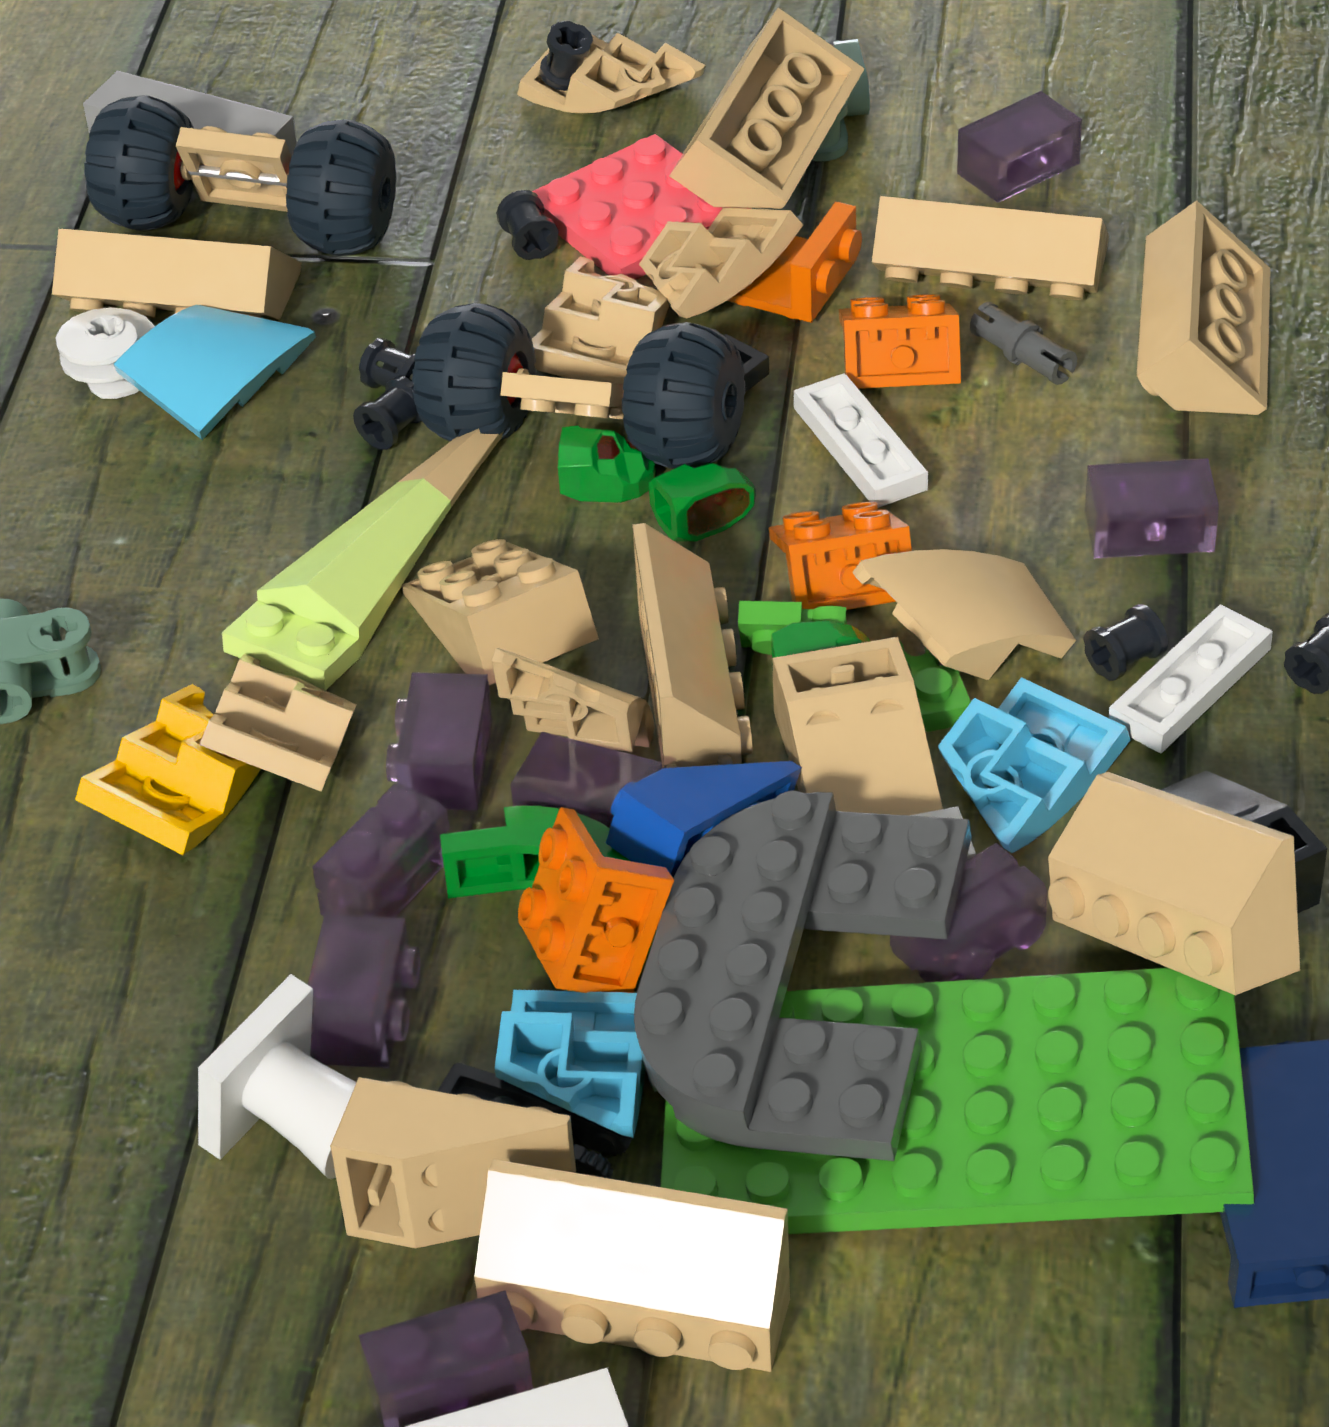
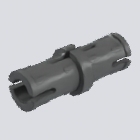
[970,302,1077,385]

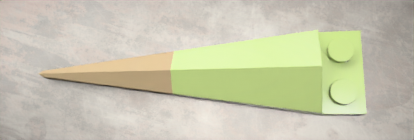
[222,429,504,691]

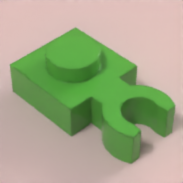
[738,601,847,655]
[899,641,971,732]

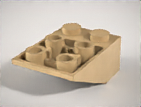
[401,539,599,685]
[772,637,943,815]
[330,1077,576,1249]

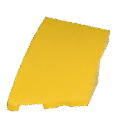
[75,684,261,855]

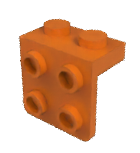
[727,202,862,323]

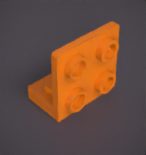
[839,294,961,389]
[769,502,912,610]
[518,807,674,993]

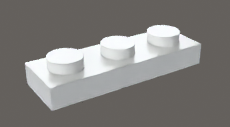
[794,373,928,508]
[1109,604,1273,754]

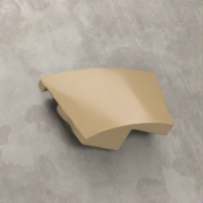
[517,33,705,113]
[639,207,803,319]
[532,256,669,384]
[853,549,1076,680]
[492,648,655,752]
[200,654,357,792]

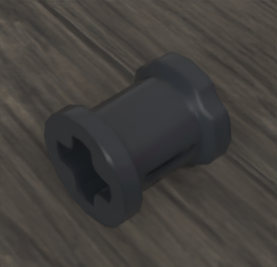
[539,21,593,91]
[496,190,559,260]
[359,338,415,388]
[353,376,422,450]
[1083,604,1168,681]
[1284,612,1329,694]

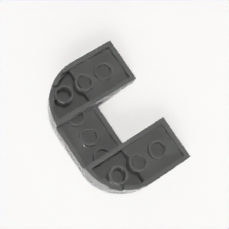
[634,791,972,1161]

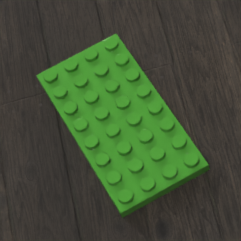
[661,968,1254,1234]

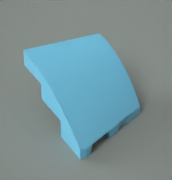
[114,304,316,440]
[938,677,1131,853]
[495,990,646,1138]

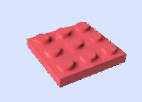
[532,134,752,280]

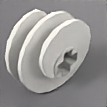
[56,307,155,399]

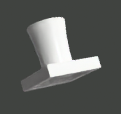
[198,974,356,1179]

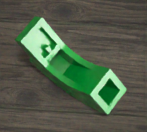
[440,806,657,954]

